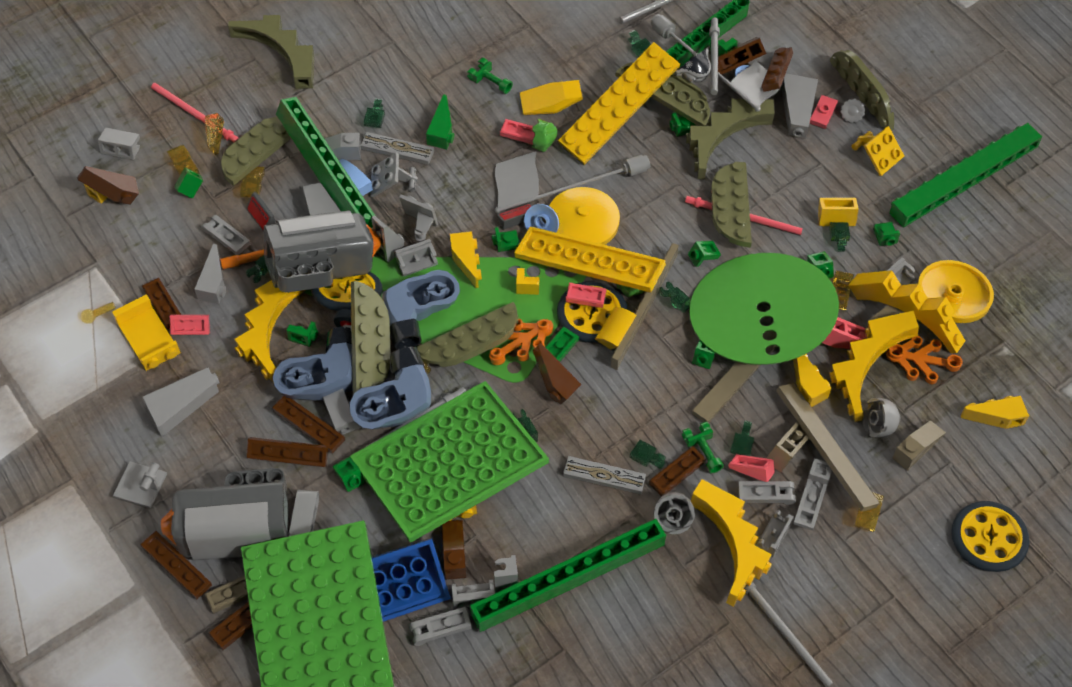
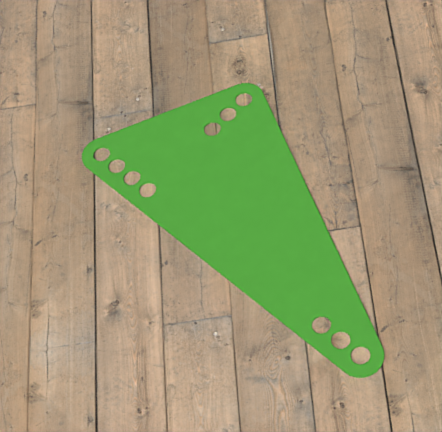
[304,257,586,383]

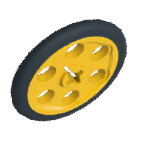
[311,272,383,311]
[557,281,628,343]
[952,501,1030,572]

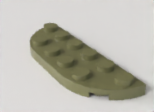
[830,50,894,131]
[615,62,710,126]
[221,117,291,186]
[711,162,752,248]
[351,281,390,395]
[416,302,518,367]

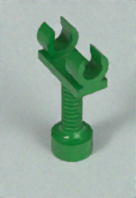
[467,57,513,94]
[682,421,724,473]

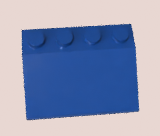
[372,538,451,622]

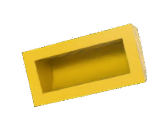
[818,198,859,226]
[595,307,637,350]

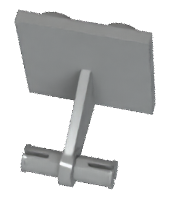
[370,152,418,197]
[399,194,438,243]
[113,461,167,508]

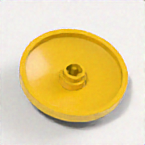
[549,187,620,245]
[917,260,994,323]

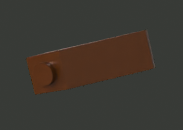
[718,37,767,75]
[77,166,139,205]
[532,343,582,405]
[442,520,466,580]

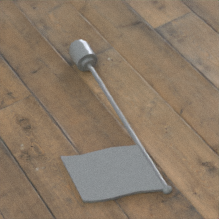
[651,14,783,112]
[495,151,651,214]

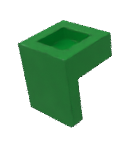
[709,38,738,56]
[175,167,203,198]

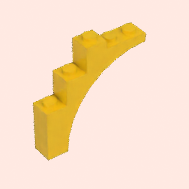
[848,270,966,354]
[235,280,306,384]
[829,311,919,422]
[691,479,772,607]

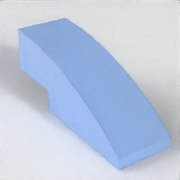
[339,158,373,196]

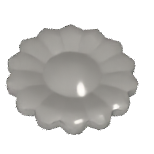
[841,99,865,123]

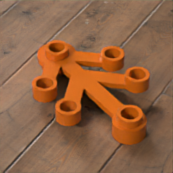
[489,319,553,365]
[886,336,963,385]

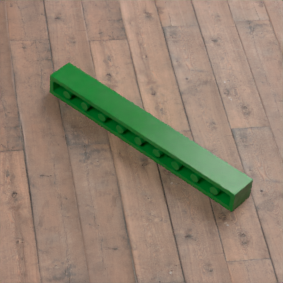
[276,97,375,229]
[889,123,1042,228]
[470,519,666,632]

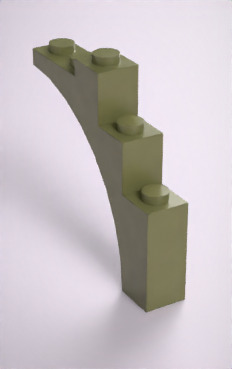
[228,15,315,89]
[686,99,774,179]

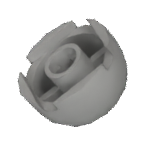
[862,398,900,437]
[654,492,695,535]

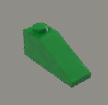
[426,94,455,150]

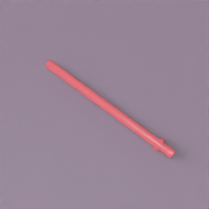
[151,83,239,143]
[685,196,803,235]

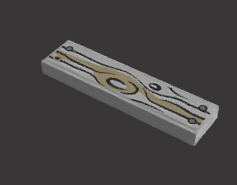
[361,132,434,165]
[563,456,646,494]

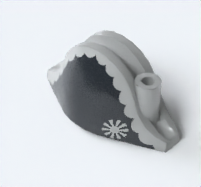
[674,48,711,83]

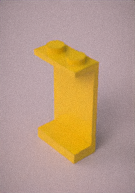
[112,294,181,371]

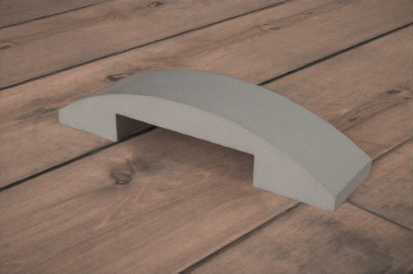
[793,458,832,531]

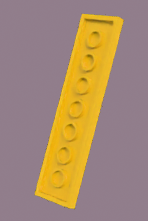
[558,42,680,165]
[514,226,666,293]

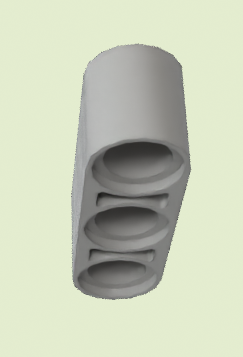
[289,489,319,536]

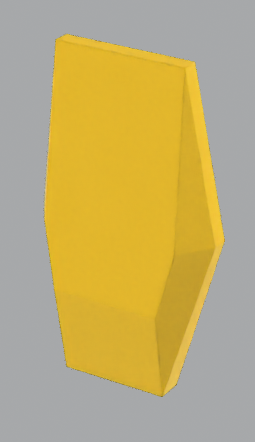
[520,80,583,115]

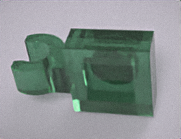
[628,30,651,58]
[363,98,385,128]
[829,222,850,252]
[246,255,268,283]
[659,282,690,313]
[513,409,538,442]
[730,420,755,456]
[629,440,666,469]

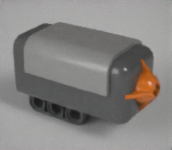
[264,210,381,292]
[161,468,289,560]

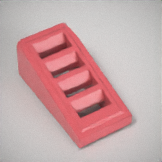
[729,454,775,482]

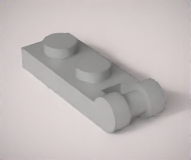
[201,215,251,255]
[738,481,796,505]
[409,607,472,646]

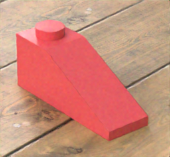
[822,317,867,349]

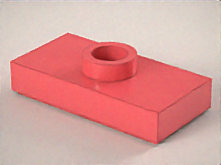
[809,95,838,129]
[500,119,535,145]
[566,283,606,308]
[170,315,210,335]

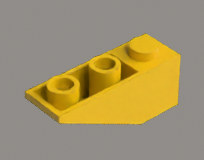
[450,231,482,288]
[793,354,831,407]
[961,396,1029,429]

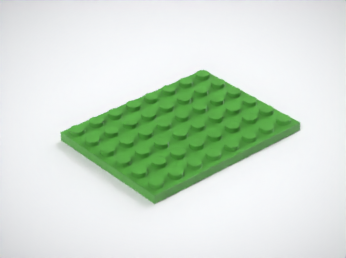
[350,381,549,543]
[241,520,394,687]

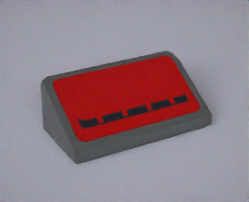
[247,192,276,232]
[497,203,533,229]

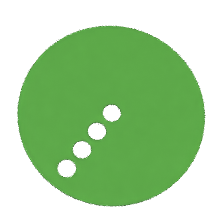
[689,253,839,365]

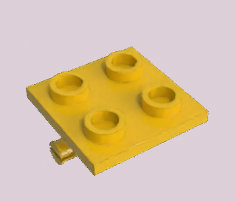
[851,126,904,176]

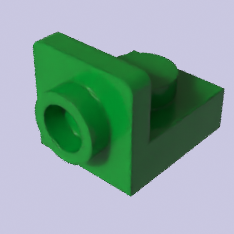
[669,113,696,137]
[873,222,900,246]
[492,227,519,252]
[688,241,721,267]
[807,251,834,278]
[286,321,318,347]
[692,340,716,369]
[333,457,365,492]

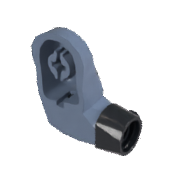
[382,270,460,350]
[273,326,353,400]
[350,347,431,429]

